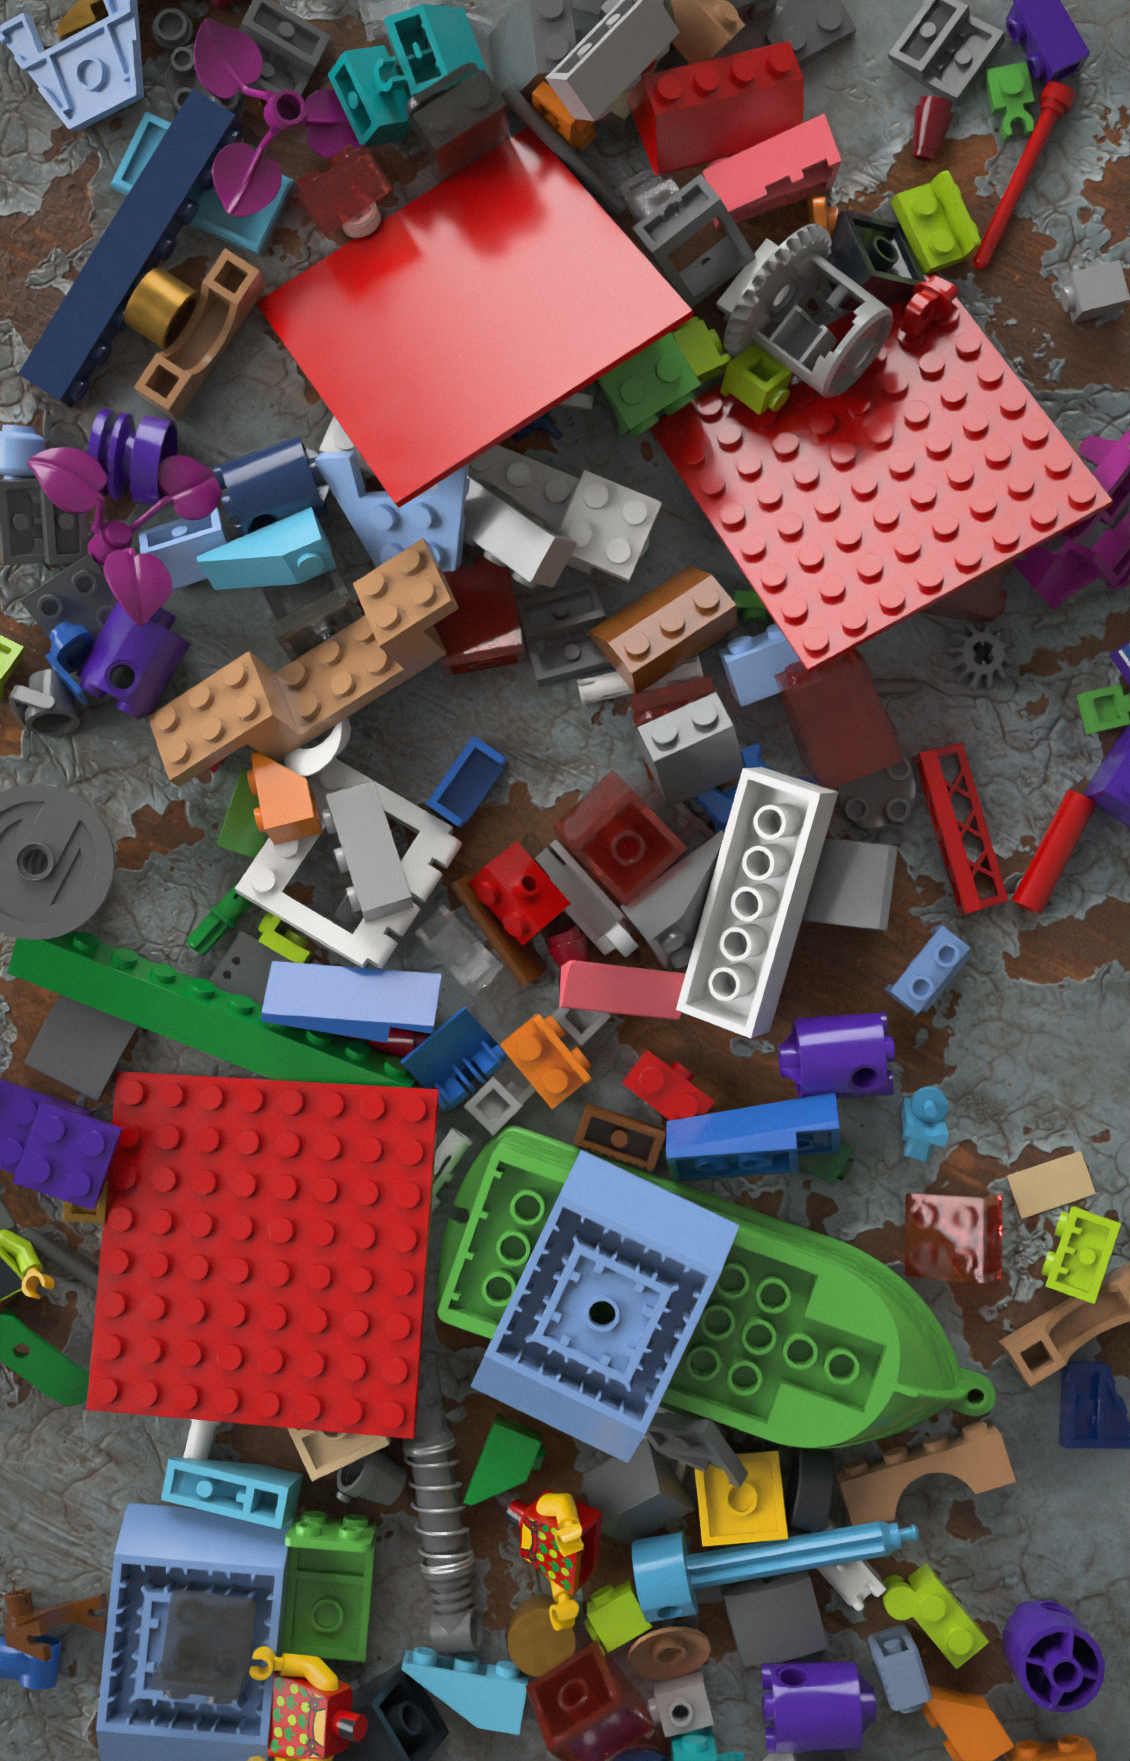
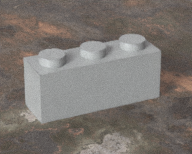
[545,0,680,121]
[464,476,578,588]
[322,780,414,923]

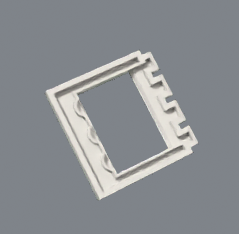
[235,758,462,969]

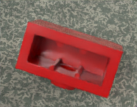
[468,841,571,946]
[621,1048,715,1121]

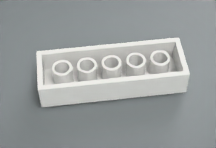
[676,767,838,1038]

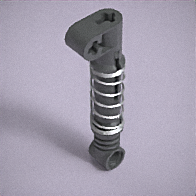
[402,1353,485,1653]

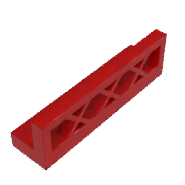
[913,742,1008,914]

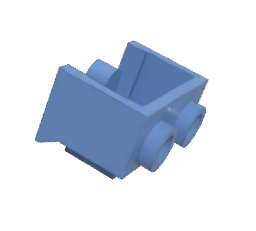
[883,925,970,1016]

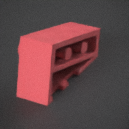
[702,113,841,230]

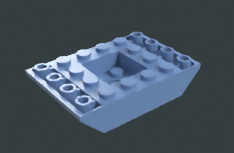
[470,1149,739,1463]
[96,1502,295,1761]

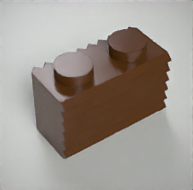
[574,1102,666,1172]

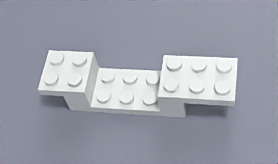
[319,416,662,582]

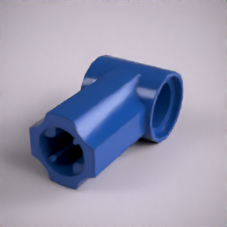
[0,1635,62,1690]

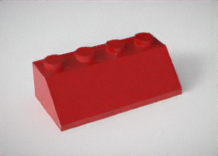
[627,41,804,177]

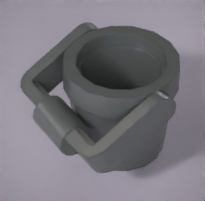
[8,669,80,739]
[336,1450,406,1506]

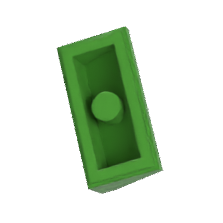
[217,767,268,858]

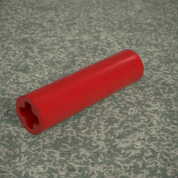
[1011,790,1097,915]

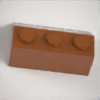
[588,565,738,695]

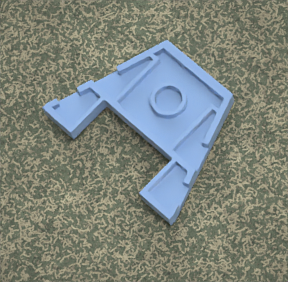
[0,0,144,132]
[315,451,470,571]

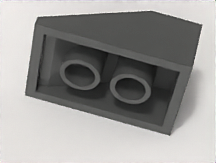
[620,830,725,972]

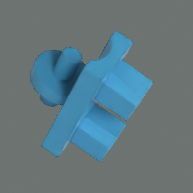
[899,1086,949,1162]

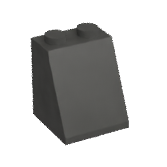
[489,0,577,117]
[635,692,743,808]
[801,838,898,931]

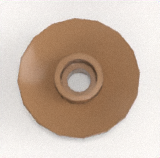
[628,1626,711,1679]

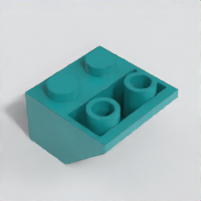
[384,4,492,114]

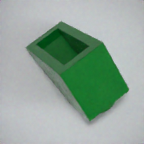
[463,1415,547,1506]

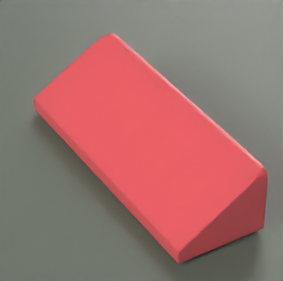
[559,960,686,1020]

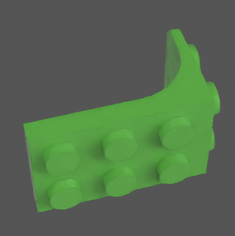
[597,332,701,438]
[281,1511,378,1662]

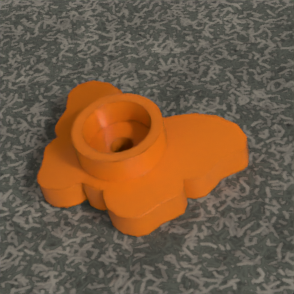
[805,193,838,241]

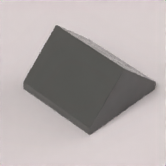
[582,1438,697,1545]

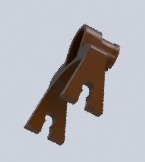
[4,1588,108,1662]

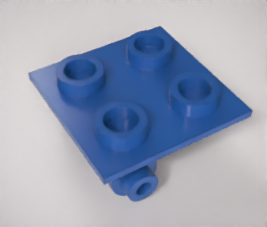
[400,1007,509,1111]

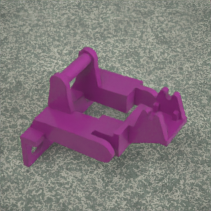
[1013,431,1130,610]

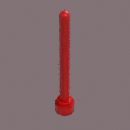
[973,81,1076,270]

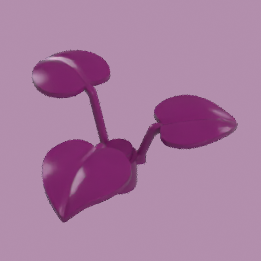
[194,18,361,217]
[27,447,222,627]

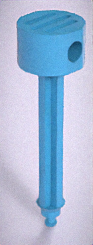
[632,1519,919,1623]

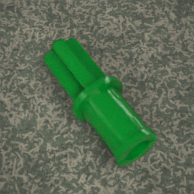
[186,879,252,956]

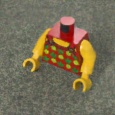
[505,1490,603,1631]
[247,1646,367,1761]

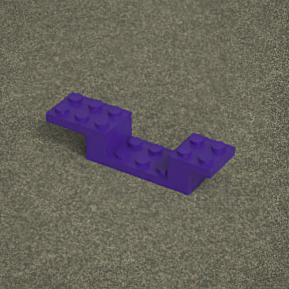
[0,1078,124,1210]

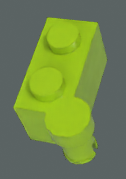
[882,1562,989,1670]

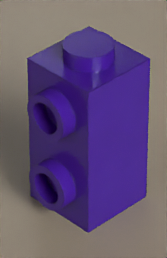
[1006,0,1090,87]

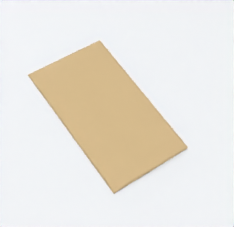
[1007,1151,1096,1219]

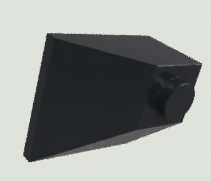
[827,210,926,311]

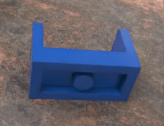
[426,735,509,830]

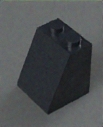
[332,1662,449,1761]

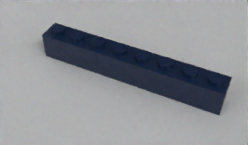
[18,88,243,408]

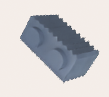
[867,1625,933,1713]

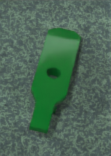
[0,1309,90,1407]

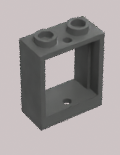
[633,174,756,308]

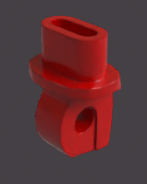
[901,276,959,338]

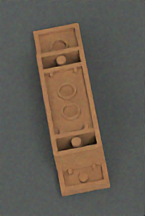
[148,538,459,787]

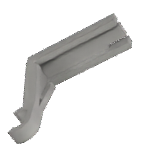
[534,839,638,957]

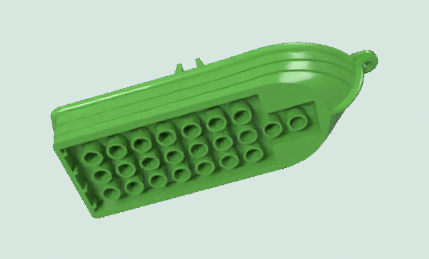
[436,1125,996,1449]

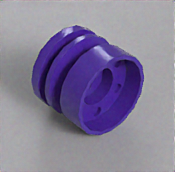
[87,409,178,506]

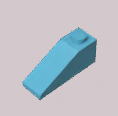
[196,507,337,590]
[161,1457,303,1529]

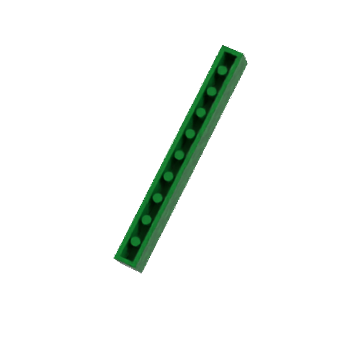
[7,930,416,1088]

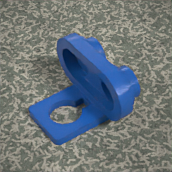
[45,621,94,706]

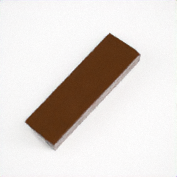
[451,870,548,986]

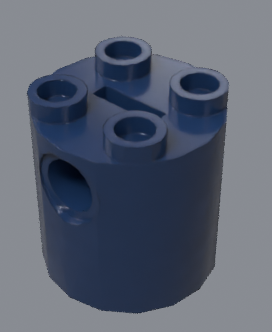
[213,436,331,538]

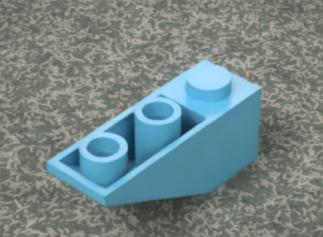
[401,1647,528,1735]

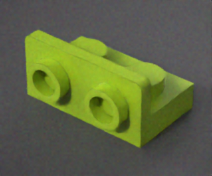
[890,170,981,275]
[1041,1206,1122,1304]

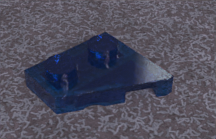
[1059,1361,1130,1449]

